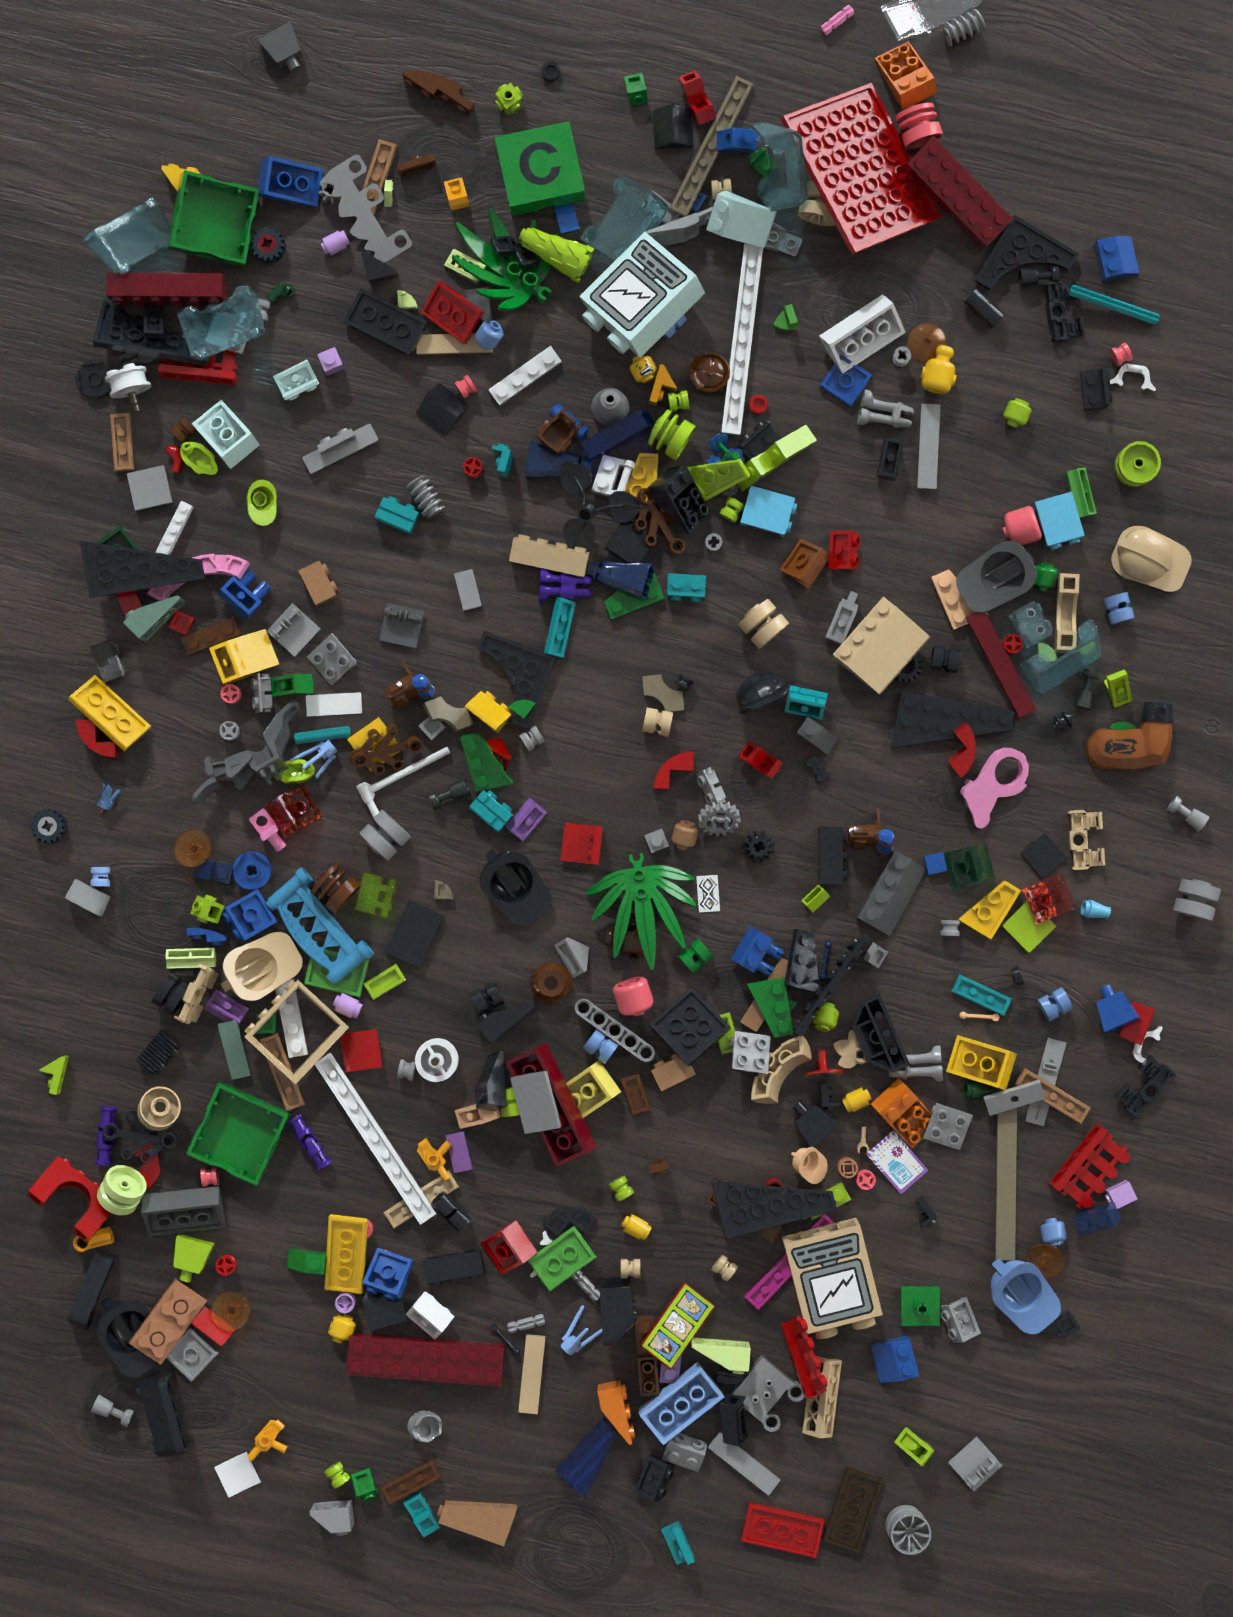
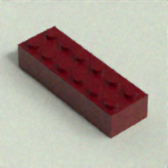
[902,136,1013,249]
[106,273,228,308]
[506,1043,597,1167]

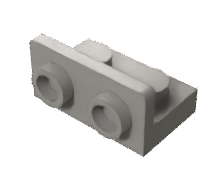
[940,1297,981,1343]

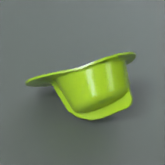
[246,480,277,526]

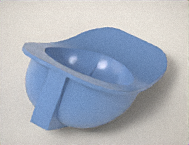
[991,1258,1061,1334]

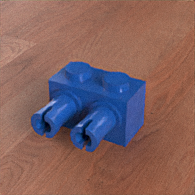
[218,568,271,621]
[731,926,784,977]

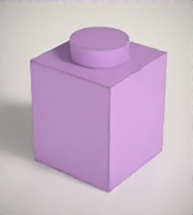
[317,347,345,376]
[1105,1180,1137,1209]

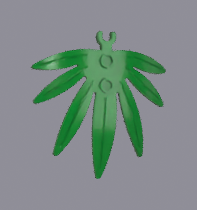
[452,208,559,311]
[586,853,696,971]

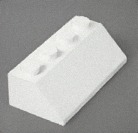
[819,294,906,374]

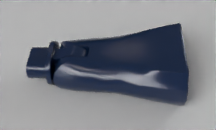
[525,441,592,478]
[586,562,654,600]

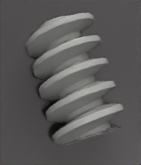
[943,9,986,47]
[406,475,445,518]

